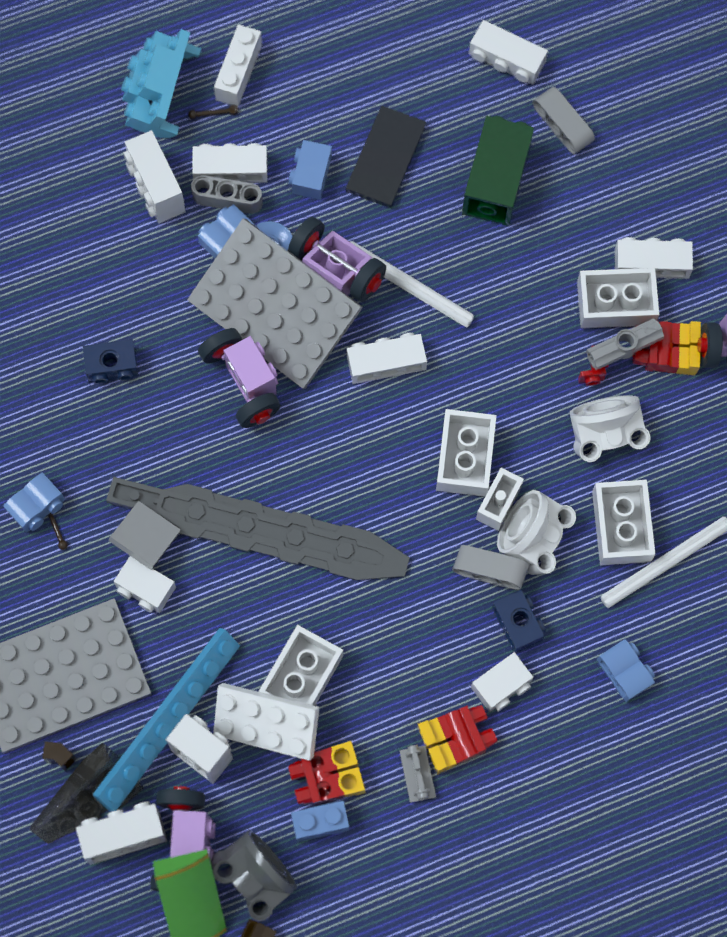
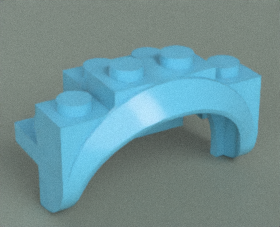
[121,29,201,138]

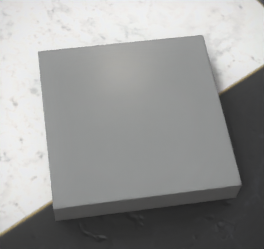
[108,501,181,570]

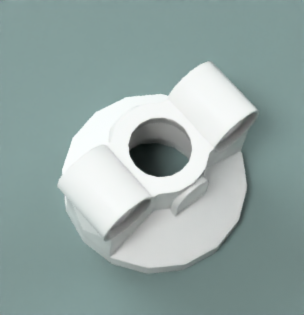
[570,395,650,462]
[497,490,576,575]

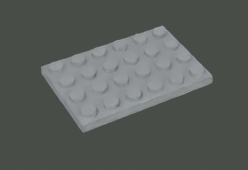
[187,218,363,389]
[0,598,152,754]

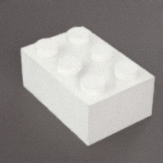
[123,130,186,223]
[577,268,659,328]
[436,409,496,497]
[592,480,655,565]
[259,625,343,706]
[166,714,233,784]
[76,802,167,865]

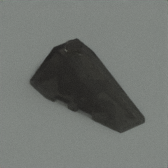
[29,743,144,844]

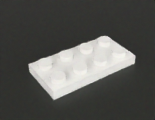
[213,683,319,760]

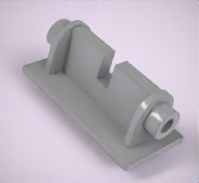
[399,745,436,803]

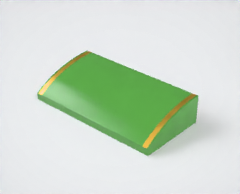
[153,849,227,937]

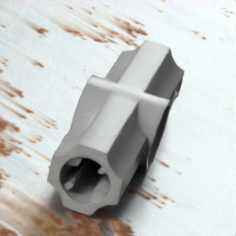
[586,318,664,370]

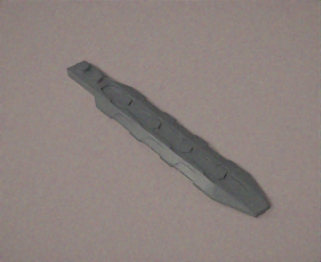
[106,477,410,580]

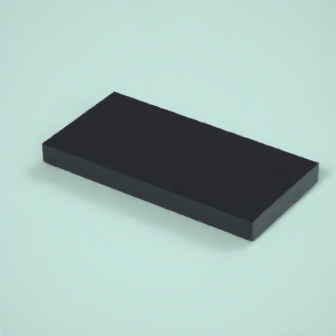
[346,105,427,208]

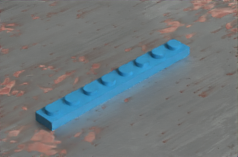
[93,628,240,812]

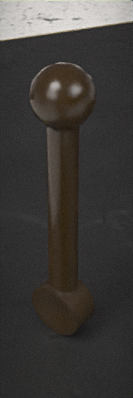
[188,105,238,120]
[48,513,68,550]

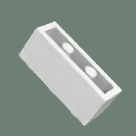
[469,20,548,84]
[214,25,262,107]
[193,143,267,183]
[615,237,693,279]
[347,333,427,384]

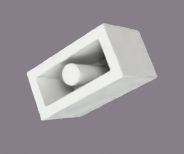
[476,468,524,531]
[113,556,176,613]
[471,652,533,712]

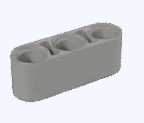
[533,87,595,154]
[191,175,262,213]
[452,545,529,590]

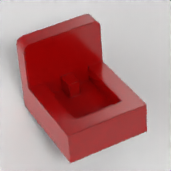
[578,346,608,386]

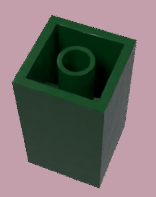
[462,115,534,226]

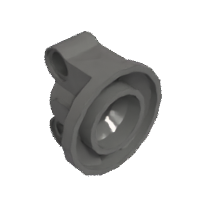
[211,830,297,921]

